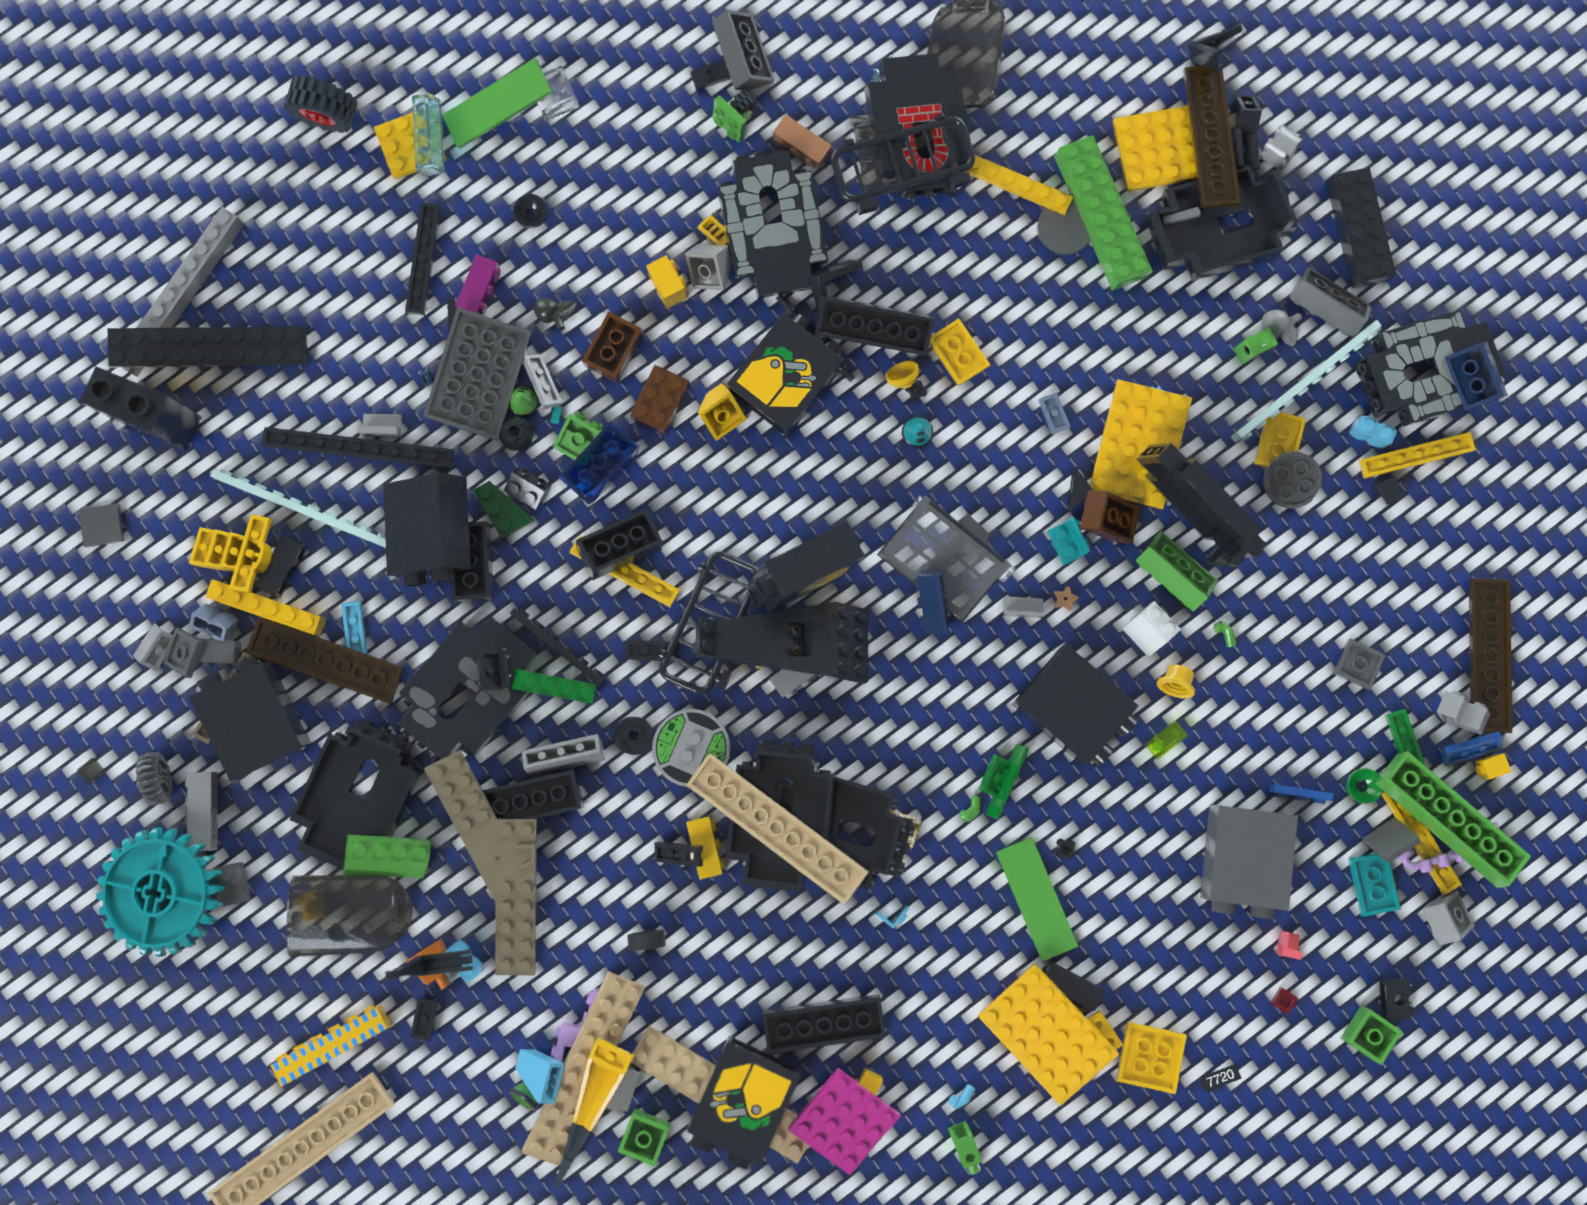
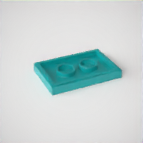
[1348,853,1401,917]

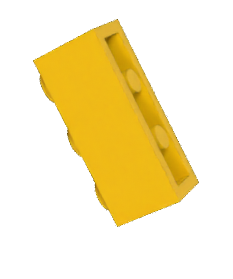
[686,816,726,880]

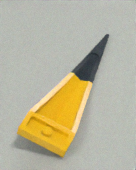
[554,1038,634,1189]

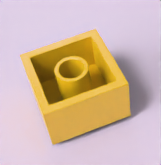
[646,255,688,309]

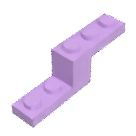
[551,987,600,1063]

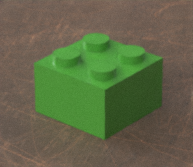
[1340,1006,1402,1065]
[618,1108,671,1166]

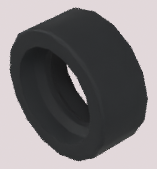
[627,930,666,951]

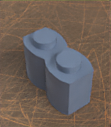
[189,604,239,641]

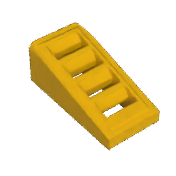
[697,214,728,245]

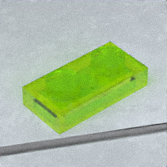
[1144,721,1188,760]

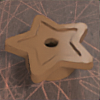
[1054,586,1078,611]

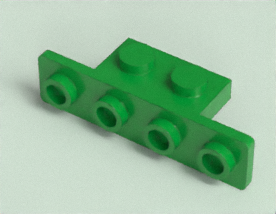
[978,744,1029,819]

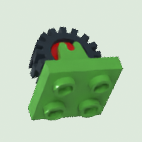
[713,90,758,143]

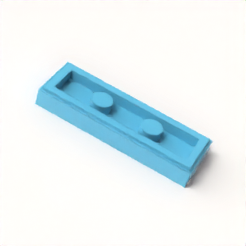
[341,601,368,654]

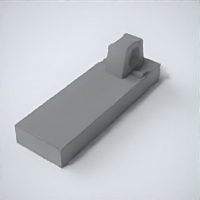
[522,354,562,410]

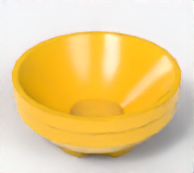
[885,361,919,389]

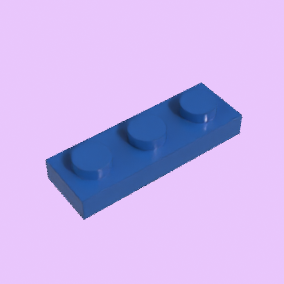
[1442,731,1502,766]
[1269,784,1333,804]

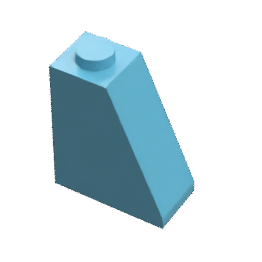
[515,1049,565,1104]

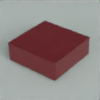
[1270,987,1298,1015]

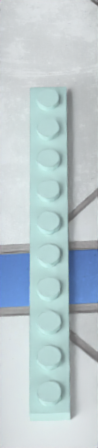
[1231,320,1382,443]
[210,469,386,548]

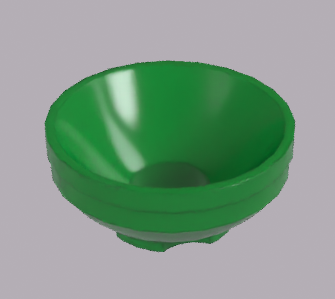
[1346,768,1383,804]

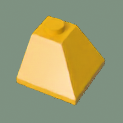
[698,383,747,441]

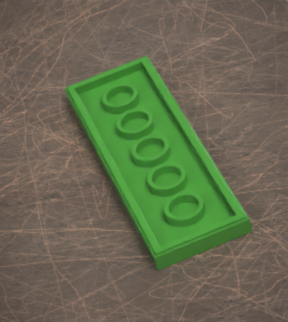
[442,58,553,149]
[996,837,1078,962]

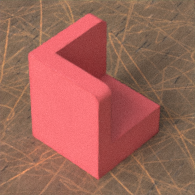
[1276,930,1302,960]

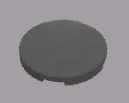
[1037,200,1091,255]
[1263,451,1322,509]

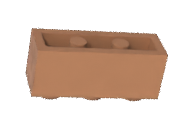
[773,115,832,170]

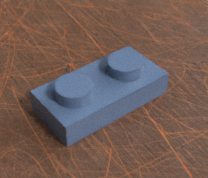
[1038,392,1070,435]

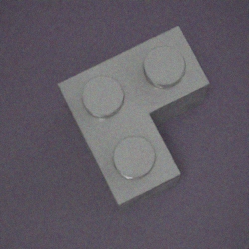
[1437,691,1490,735]

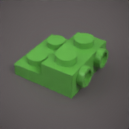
[553,412,606,466]

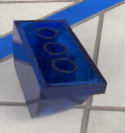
[559,421,640,504]

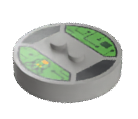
[652,709,730,787]

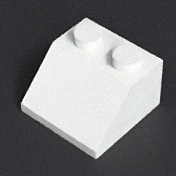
[1122,601,1181,657]

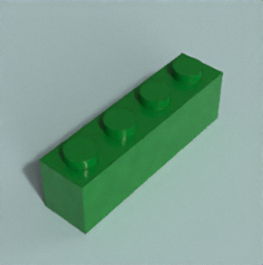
[512,670,596,704]

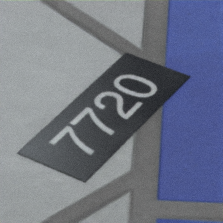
[1199,1064,1241,1092]

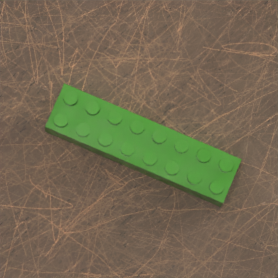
[1054,135,1152,291]
[1375,751,1531,888]

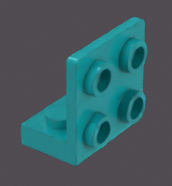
[1047,517,1091,566]

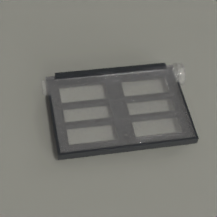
[877,495,1015,623]

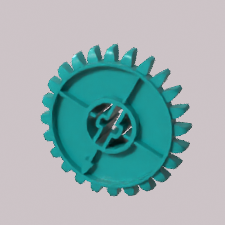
[96,827,224,957]

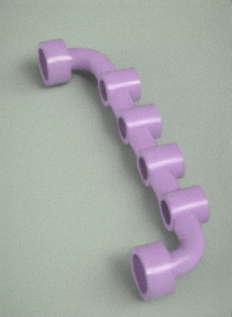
[1396,822,1499,873]

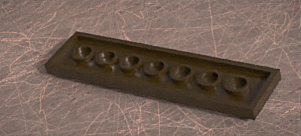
[1183,66,1241,209]
[1469,579,1512,733]
[246,617,405,704]

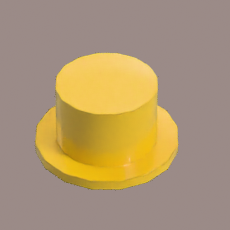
[1157,664,1195,698]

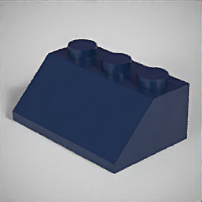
[1444,342,1508,411]
[914,570,949,634]

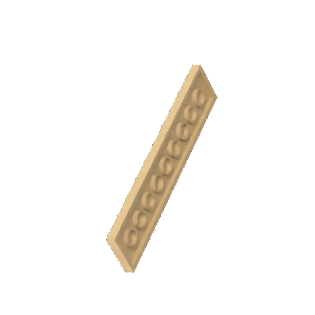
[686,753,869,905]
[522,972,645,1166]
[631,1025,808,1164]
[208,1072,395,1205]

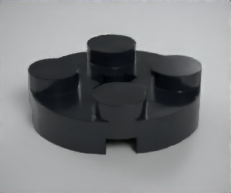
[615,717,654,755]

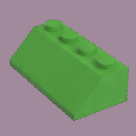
[1135,531,1218,612]
[343,835,431,878]

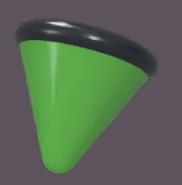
[508,386,539,417]
[509,1082,537,1111]

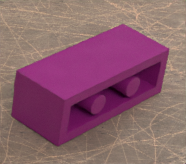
[455,254,501,315]

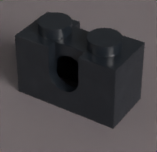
[1379,977,1413,1020]

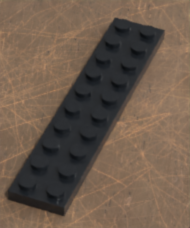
[107,327,308,368]

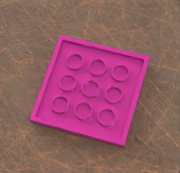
[788,1068,900,1175]

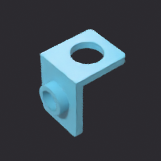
[875,905,910,929]

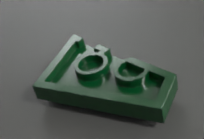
[473,481,535,540]

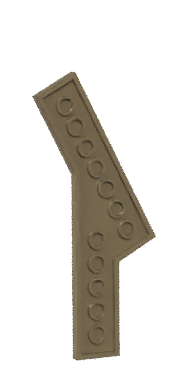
[424,750,537,975]

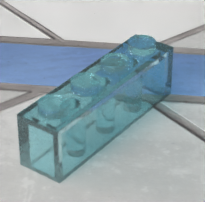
[412,92,445,176]

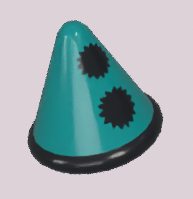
[901,417,934,448]

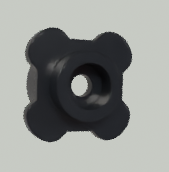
[905,380,927,402]
[1055,838,1075,859]

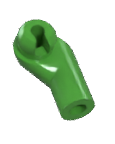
[1213,621,1236,647]
[960,796,981,822]

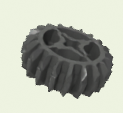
[135,752,174,805]

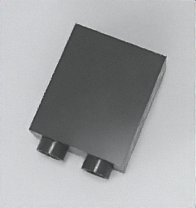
[1200,805,1298,919]

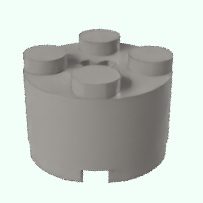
[1260,124,1304,171]

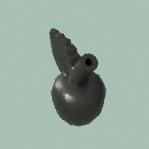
[533,298,577,331]

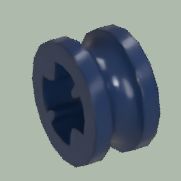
[418,367,434,386]

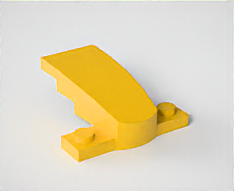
[189,514,272,594]

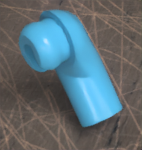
[948,1084,975,1109]

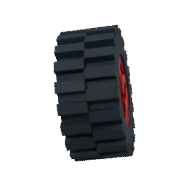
[284,76,358,133]

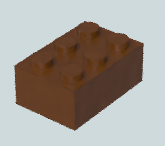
[582,311,644,383]
[630,365,690,436]
[1080,491,1140,544]

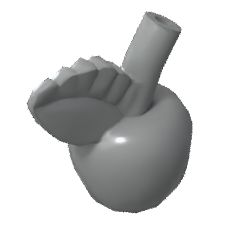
[1262,310,1302,346]

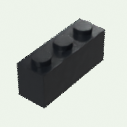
[254,535,308,598]
[1044,960,1105,1012]

